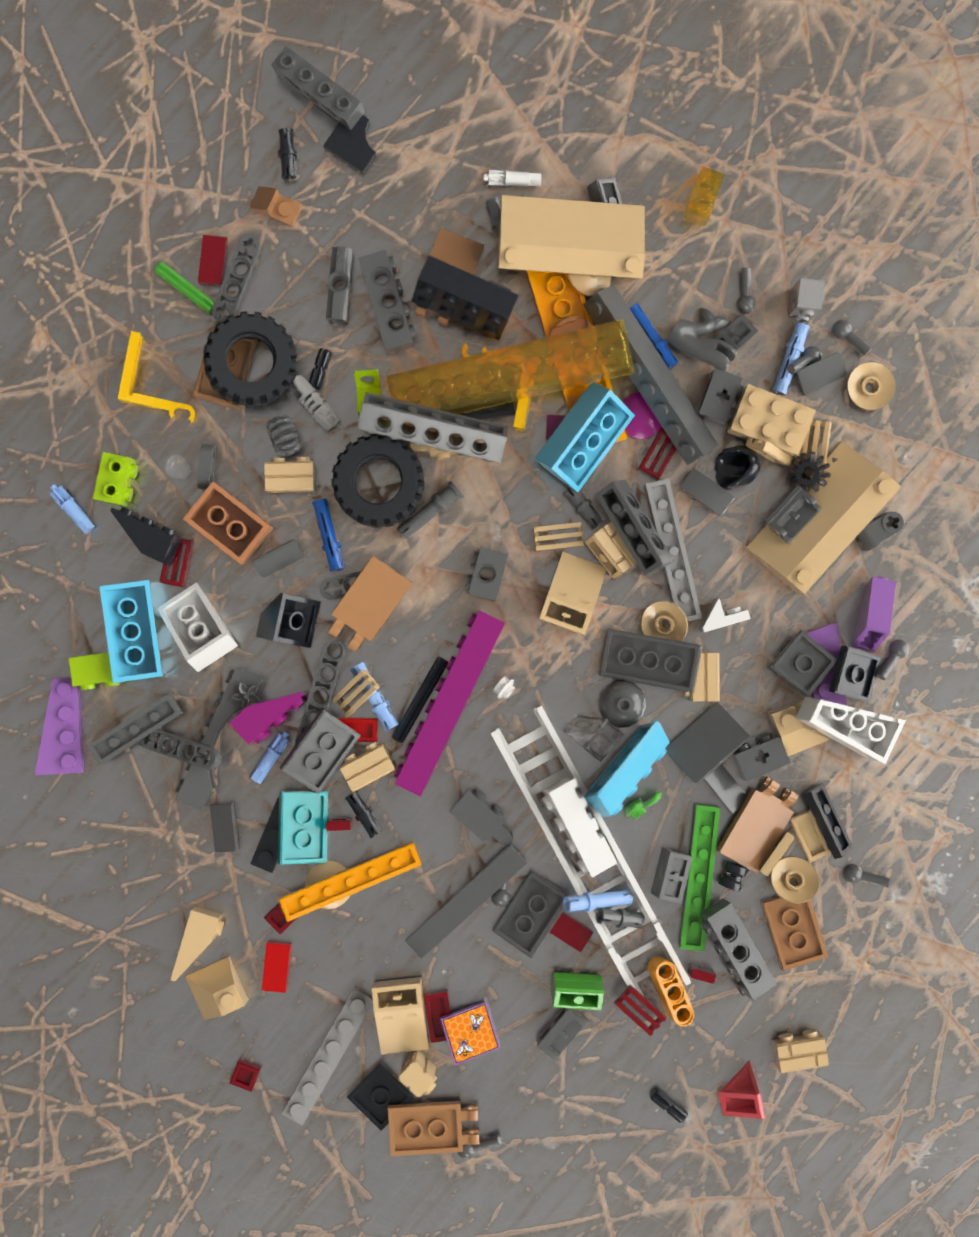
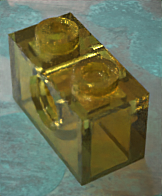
[682,166,725,227]

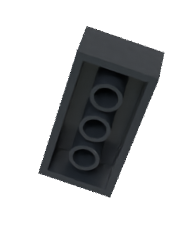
[411,255,519,340]

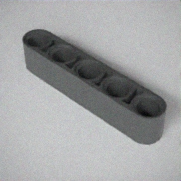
[295,640,346,745]

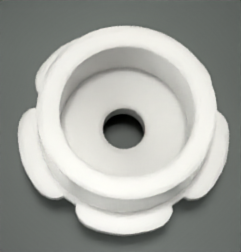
[493,677,515,698]

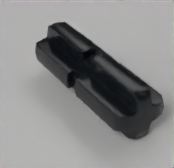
[309,348,332,389]
[650,1088,688,1123]

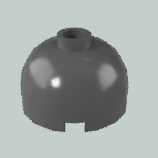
[598,680,646,728]

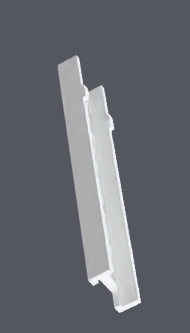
[491,705,691,1009]

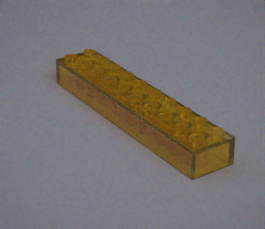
[387,319,635,426]

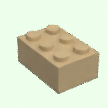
[726,384,816,458]

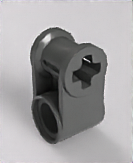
[858,512,904,551]

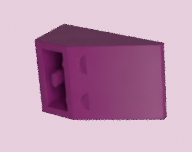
[229,691,308,745]

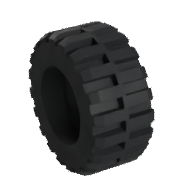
[203,311,297,408]
[331,434,425,528]

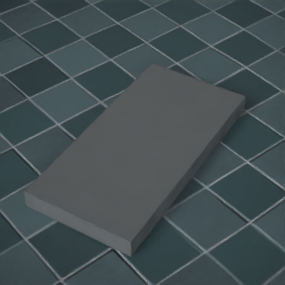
[599,629,703,693]

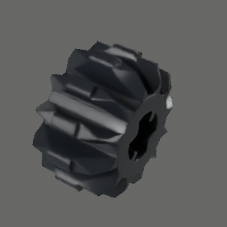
[789,451,831,493]

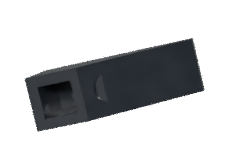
[110,507,182,565]

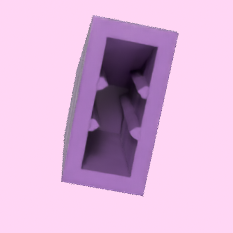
[851,576,896,652]

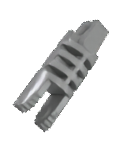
[288,375,340,431]

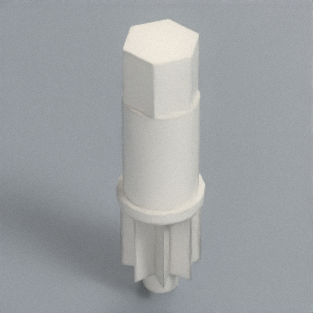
[484,170,541,187]

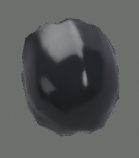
[715,445,761,490]

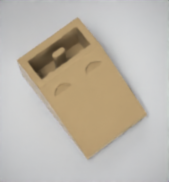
[538,552,607,635]
[372,977,429,1055]

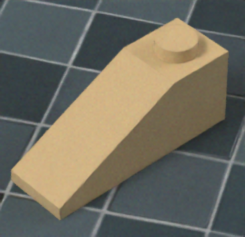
[171,906,224,981]

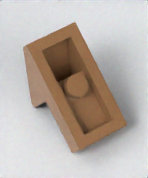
[249,186,303,228]

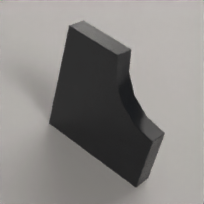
[323,115,376,174]

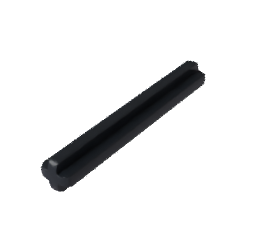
[392,657,448,743]

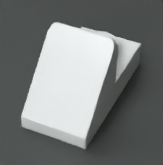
[700,598,751,633]

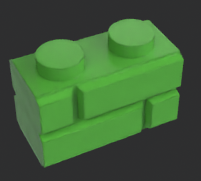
[551,972,604,1010]

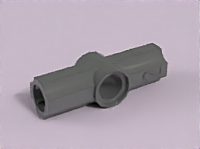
[326,246,353,323]

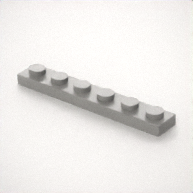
[645,478,702,622]
[282,987,373,1126]

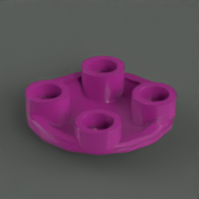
[623,392,662,439]

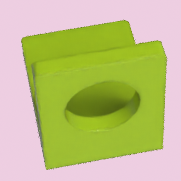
[354,369,381,414]

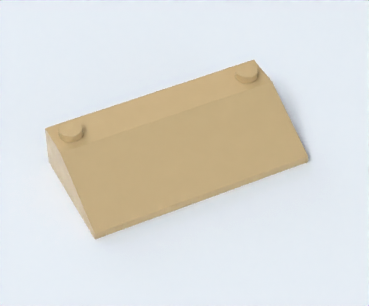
[497,195,645,279]
[746,441,901,595]

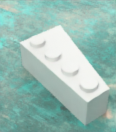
[795,697,906,764]
[542,777,617,877]

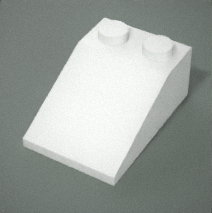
[156,582,238,672]

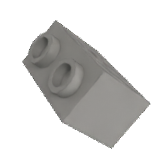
[788,278,825,322]

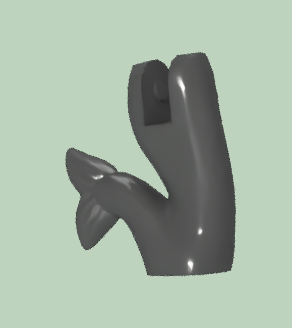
[668,308,737,371]

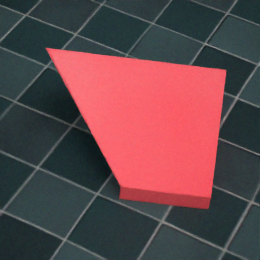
[718,1061,765,1119]

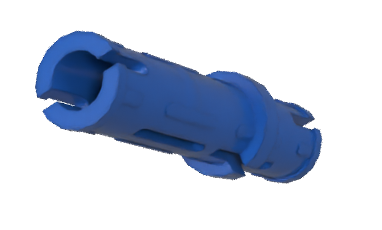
[630,304,679,369]
[312,499,345,572]

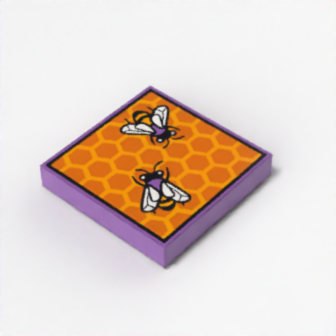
[440,1001,500,1065]

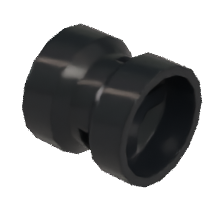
[718,861,749,892]

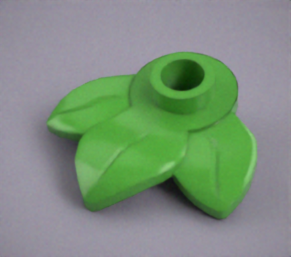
[625,791,662,820]

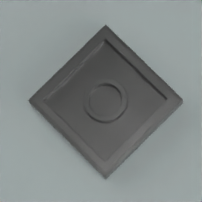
[769,630,837,697]

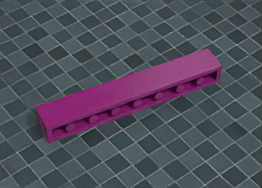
[393,610,505,797]

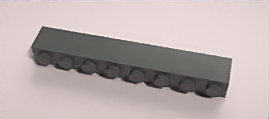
[583,285,718,466]

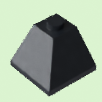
[256,593,320,648]

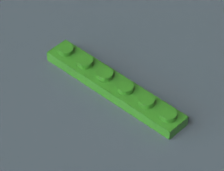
[679,804,721,951]

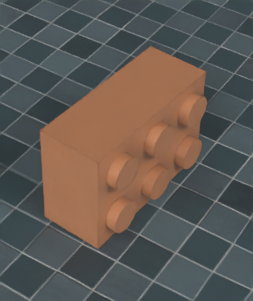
[183,481,274,565]

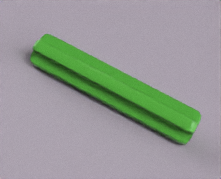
[154,262,215,313]

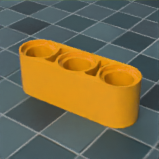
[648,956,694,1026]

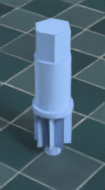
[50,484,95,534]
[249,730,291,784]

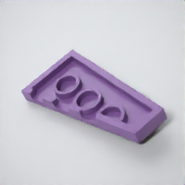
[791,622,847,706]
[34,677,84,775]

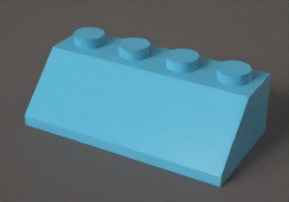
[535,381,635,492]
[99,580,163,683]
[584,721,670,817]

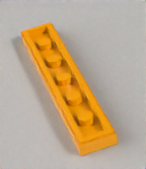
[278,842,422,922]

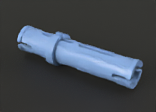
[772,322,810,396]
[350,662,399,732]
[563,889,633,913]

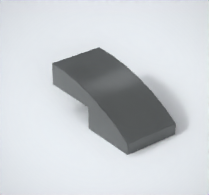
[714,313,758,350]
[680,468,735,517]

